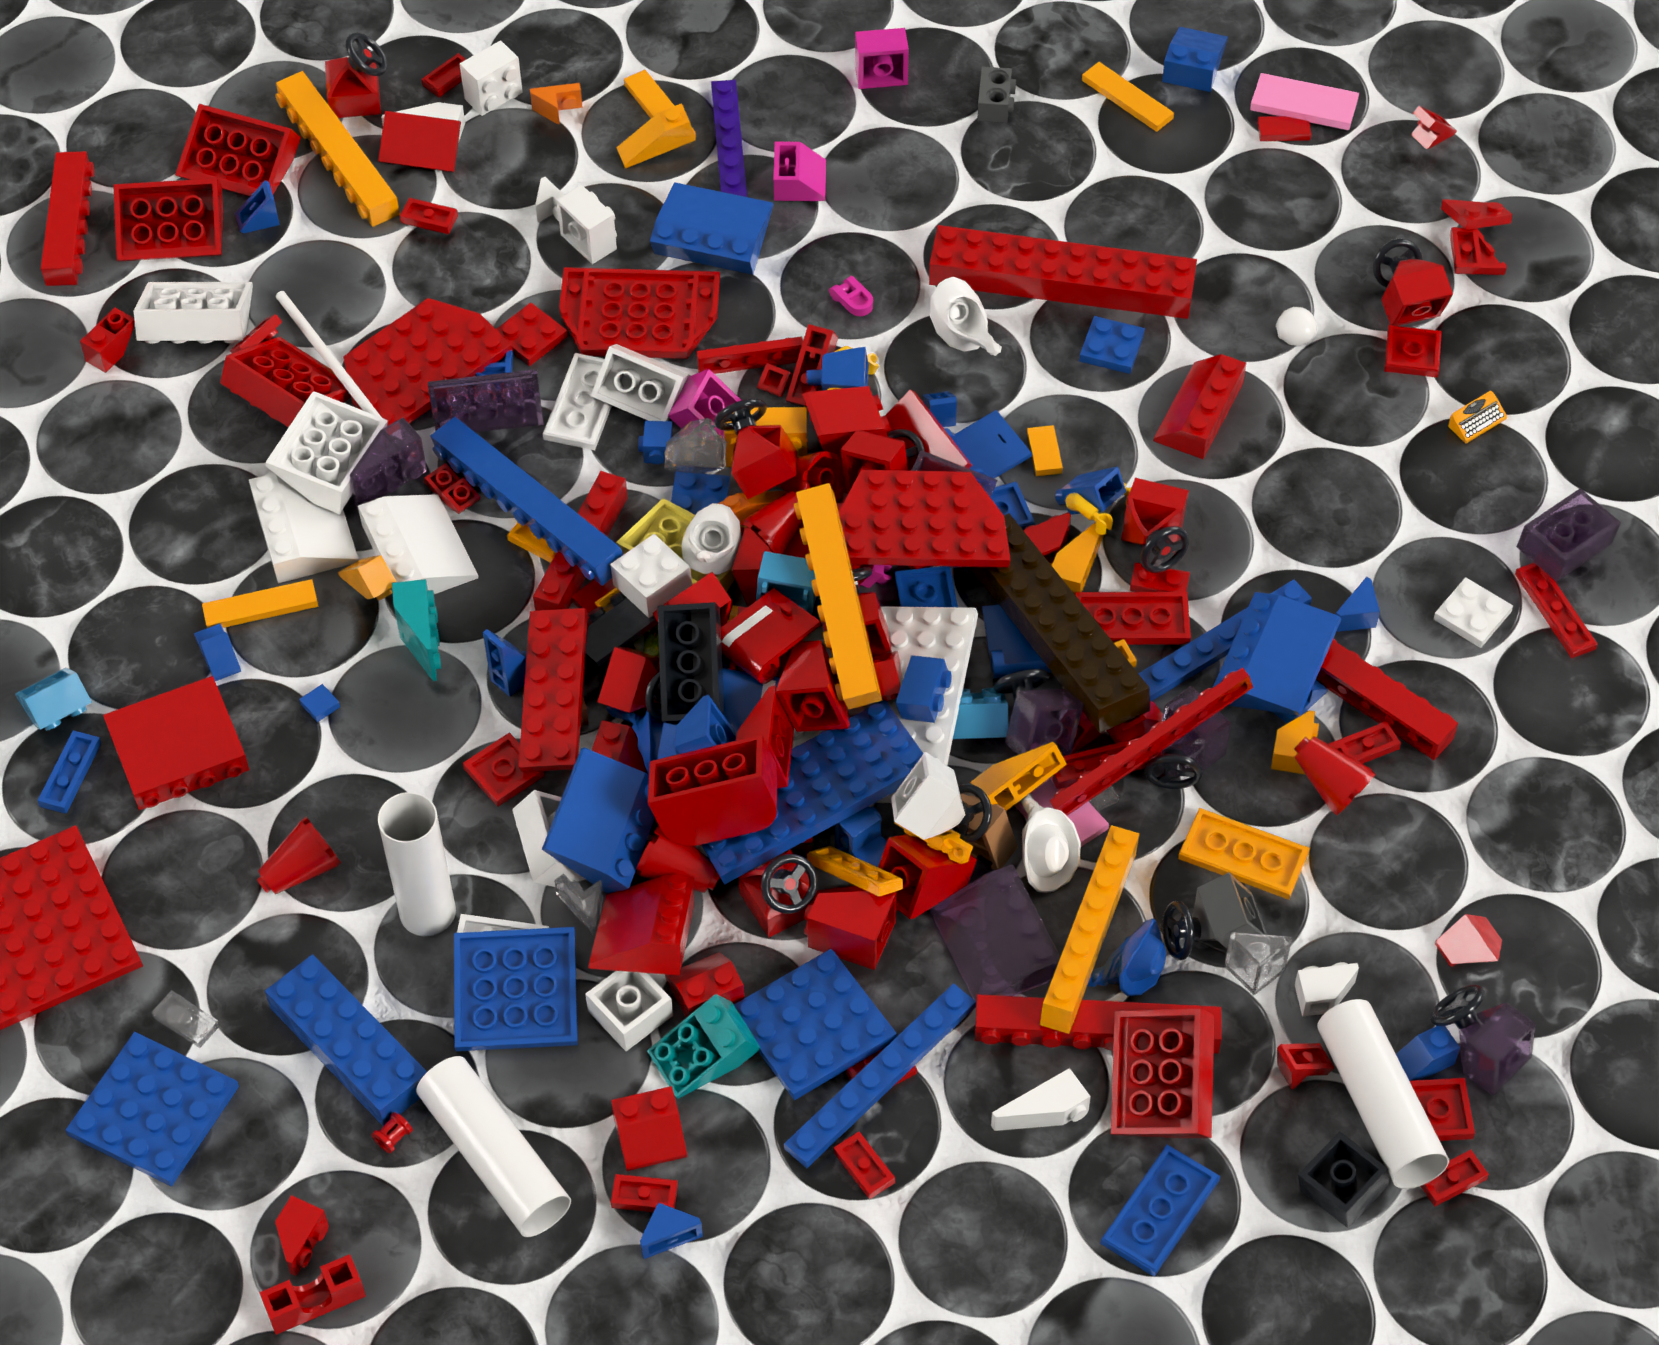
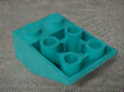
[392,579,442,681]
[647,994,760,1099]

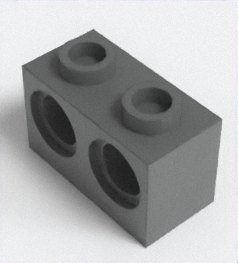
[977,66,1016,123]

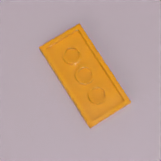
[1178,808,1310,900]

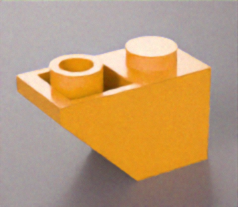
[1271,710,1319,775]

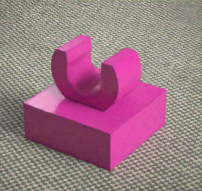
[860,565,892,588]

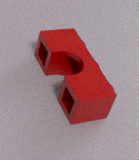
[259,1254,366,1335]

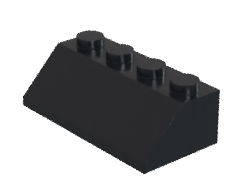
[584,591,658,667]
[657,602,725,723]

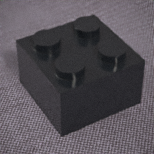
[1298,1131,1389,1228]

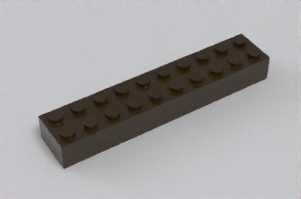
[970,513,1150,733]

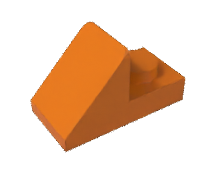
[530,83,583,124]

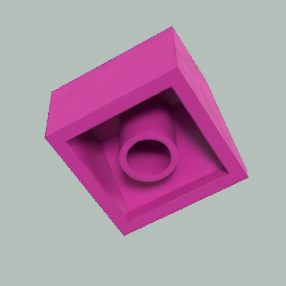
[668,369,741,444]

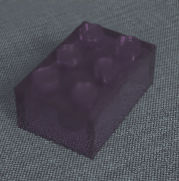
[1516,488,1621,582]

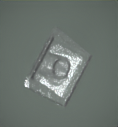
[1225,932,1291,995]

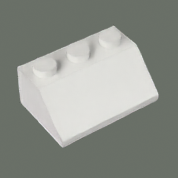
[591,344,689,421]
[512,790,585,887]

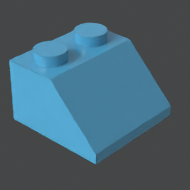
[15,667,92,731]

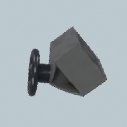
[1162,872,1270,961]

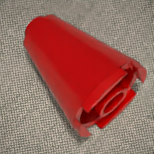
[776,451,845,502]
[740,491,803,554]
[1294,736,1376,816]
[257,816,342,894]
[635,826,720,893]

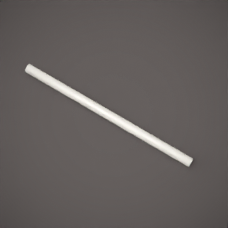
[276,291,382,418]

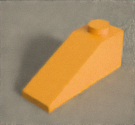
[616,103,696,169]
[1049,522,1104,594]
[337,555,396,601]
[970,742,1067,811]

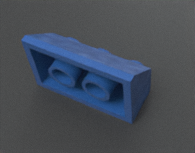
[673,695,737,755]

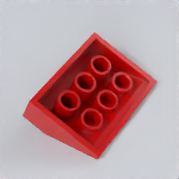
[175,104,301,197]
[113,178,223,262]
[220,336,351,427]
[589,874,694,975]
[1111,1009,1214,1138]

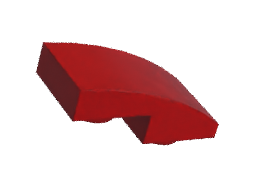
[424,463,481,514]

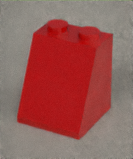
[802,386,891,460]
[775,640,850,732]
[878,834,977,919]
[804,891,897,970]

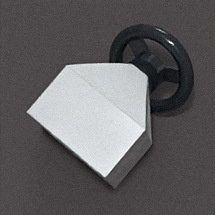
[891,752,992,843]

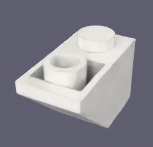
[1295,962,1359,1017]

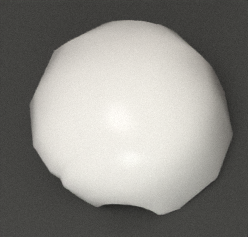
[1276,307,1317,346]

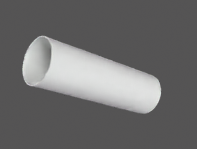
[378,792,456,936]
[1317,999,1449,1189]
[416,1056,571,1237]

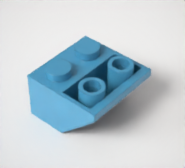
[953,688,1008,739]

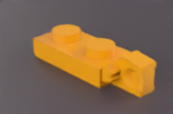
[894,822,973,864]

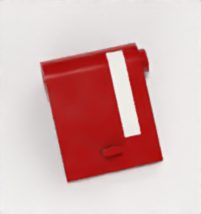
[721,588,821,684]

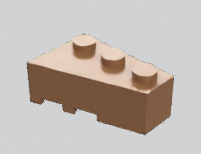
[953,794,1018,872]

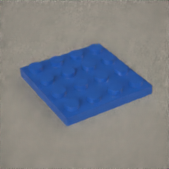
[454,927,578,1051]
[734,949,897,1101]
[65,1032,239,1187]

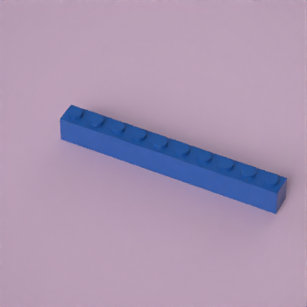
[430,417,623,586]

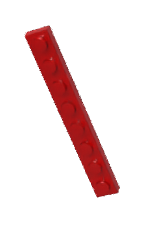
[1049,667,1254,816]

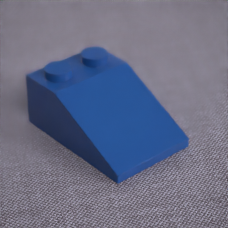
[1162,27,1228,92]

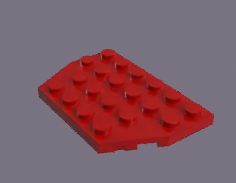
[559,267,720,359]
[343,298,513,440]
[839,470,1011,567]

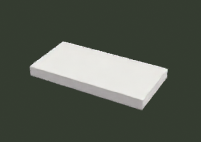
[543,353,612,450]

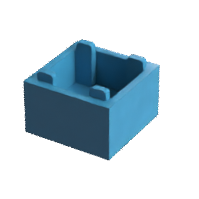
[756,551,816,615]

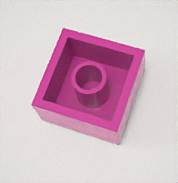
[855,28,909,89]

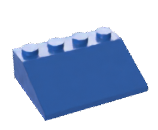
[650,182,774,275]
[1213,592,1342,715]
[541,748,655,893]

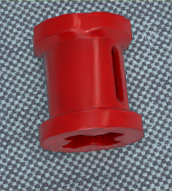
[371,1112,413,1154]

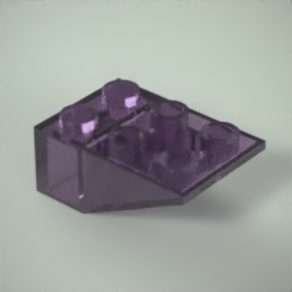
[350,417,427,511]

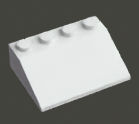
[134,282,253,344]
[265,391,388,514]
[249,473,359,584]
[358,494,478,594]

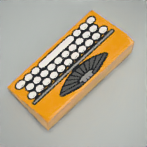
[1448,391,1507,443]

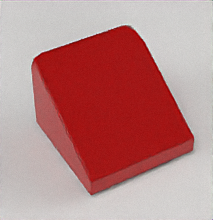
[756,363,793,397]

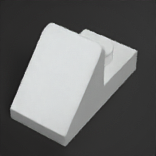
[535,177,564,222]

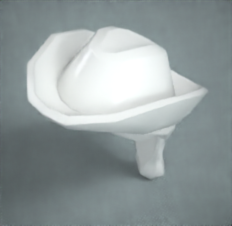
[930,277,1002,356]
[681,503,742,575]
[1020,793,1081,893]

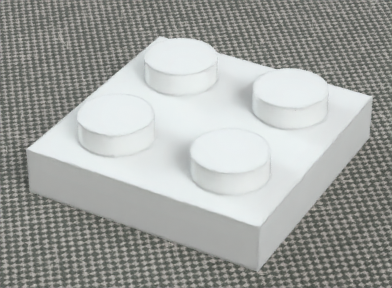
[1434,577,1513,648]

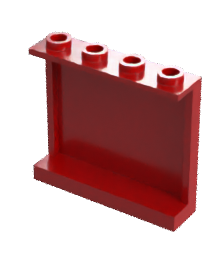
[103,676,249,810]

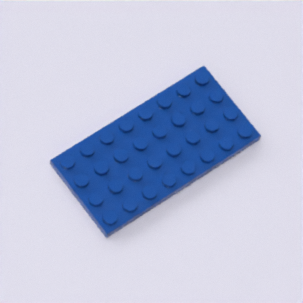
[701,700,923,885]

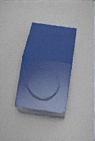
[1396,1026,1460,1081]

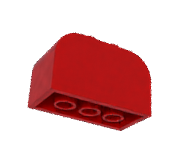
[648,734,777,846]

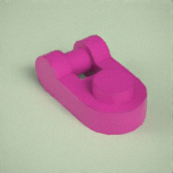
[829,276,873,316]

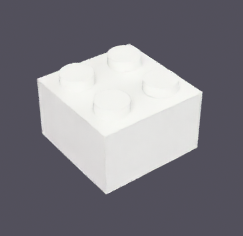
[460,40,523,116]
[557,185,617,264]
[610,534,692,618]
[585,971,673,1051]

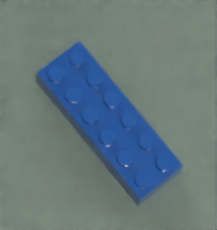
[265,954,427,1126]

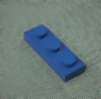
[37,730,102,814]

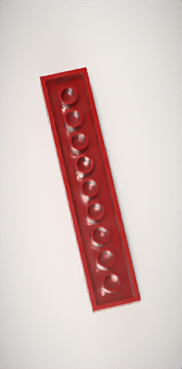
[929,225,1197,319]

